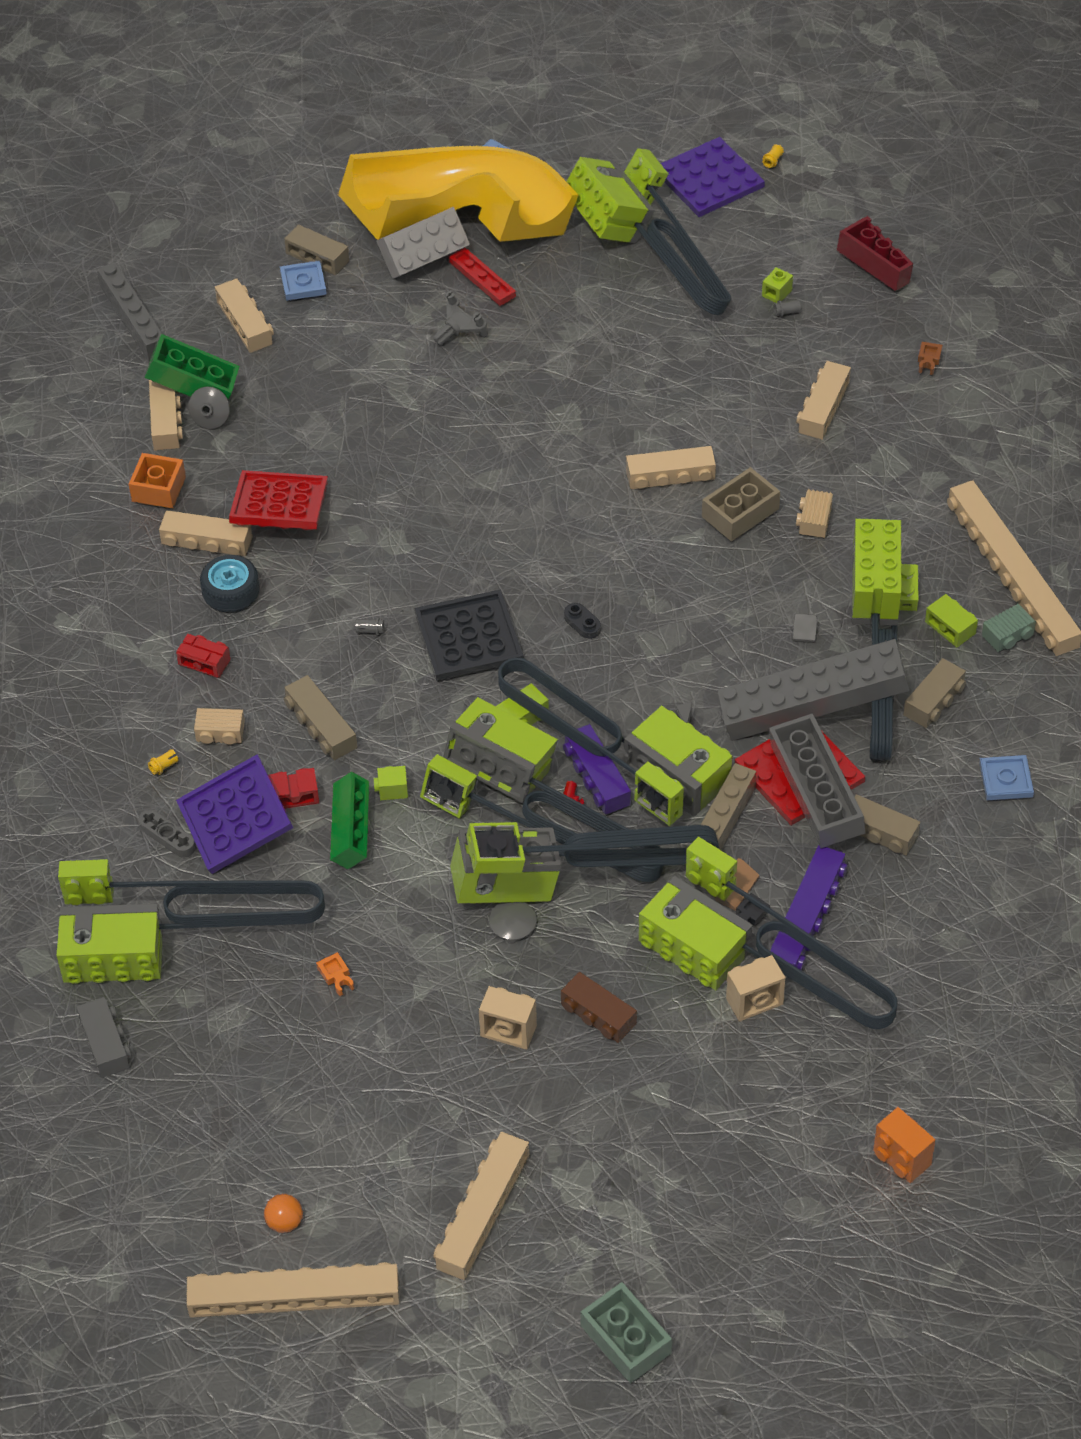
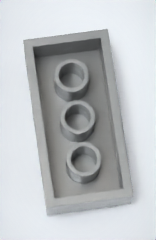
[376,207,470,279]

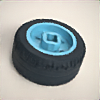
[200,555,260,612]

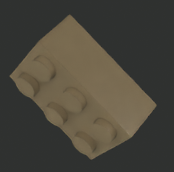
[702,467,780,542]

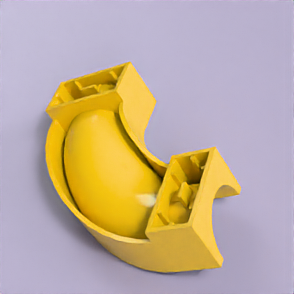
[338,146,578,241]

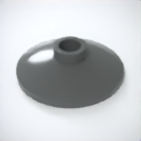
[188,387,230,429]

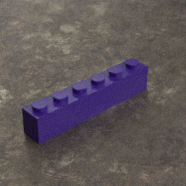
[770,845,848,975]

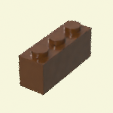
[561,971,637,1043]

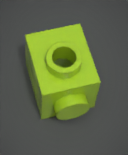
[762,267,793,303]
[374,766,408,801]

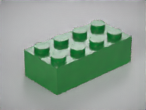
[144,334,240,400]

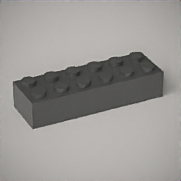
[769,713,865,848]

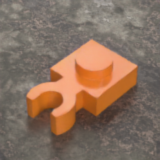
[316,952,354,996]

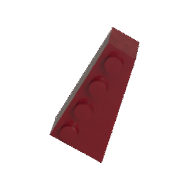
[837,216,913,291]

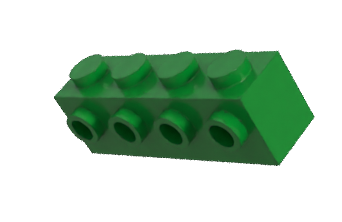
[330,771,369,869]

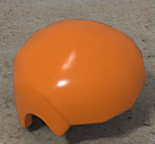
[264,1194,303,1233]

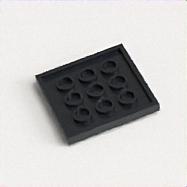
[414,589,524,681]

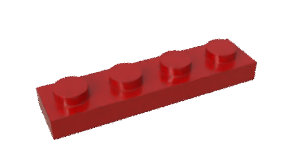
[449,247,516,306]

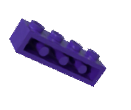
[563,724,631,815]

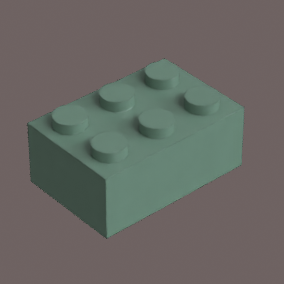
[580,1282,672,1383]

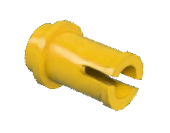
[763,144,784,168]
[148,749,179,775]

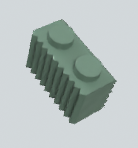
[982,603,1036,652]

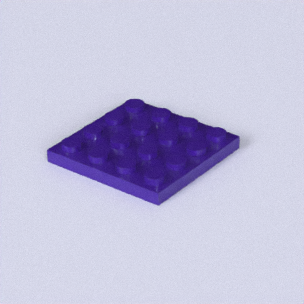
[660,137,765,217]
[176,754,294,874]

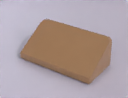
[715,858,759,911]

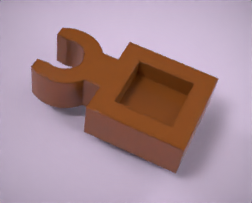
[918,342,943,375]

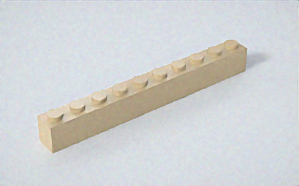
[947,480,1081,656]

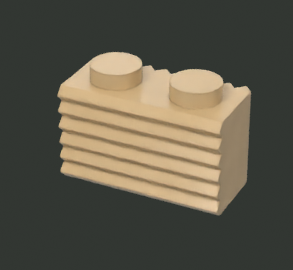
[796,489,833,538]
[194,708,245,744]

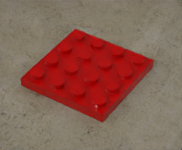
[229,470,328,530]
[734,730,866,826]

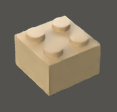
[726,955,785,1022]
[479,986,537,1050]

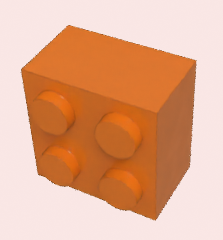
[129,453,186,508]
[873,1107,936,1183]

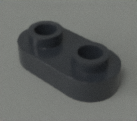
[564,603,601,639]

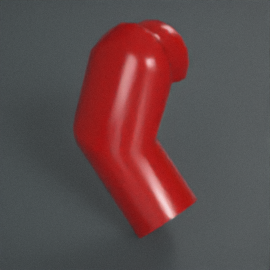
[563,781,584,805]

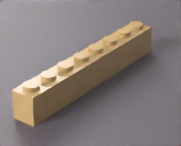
[187,1262,399,1317]

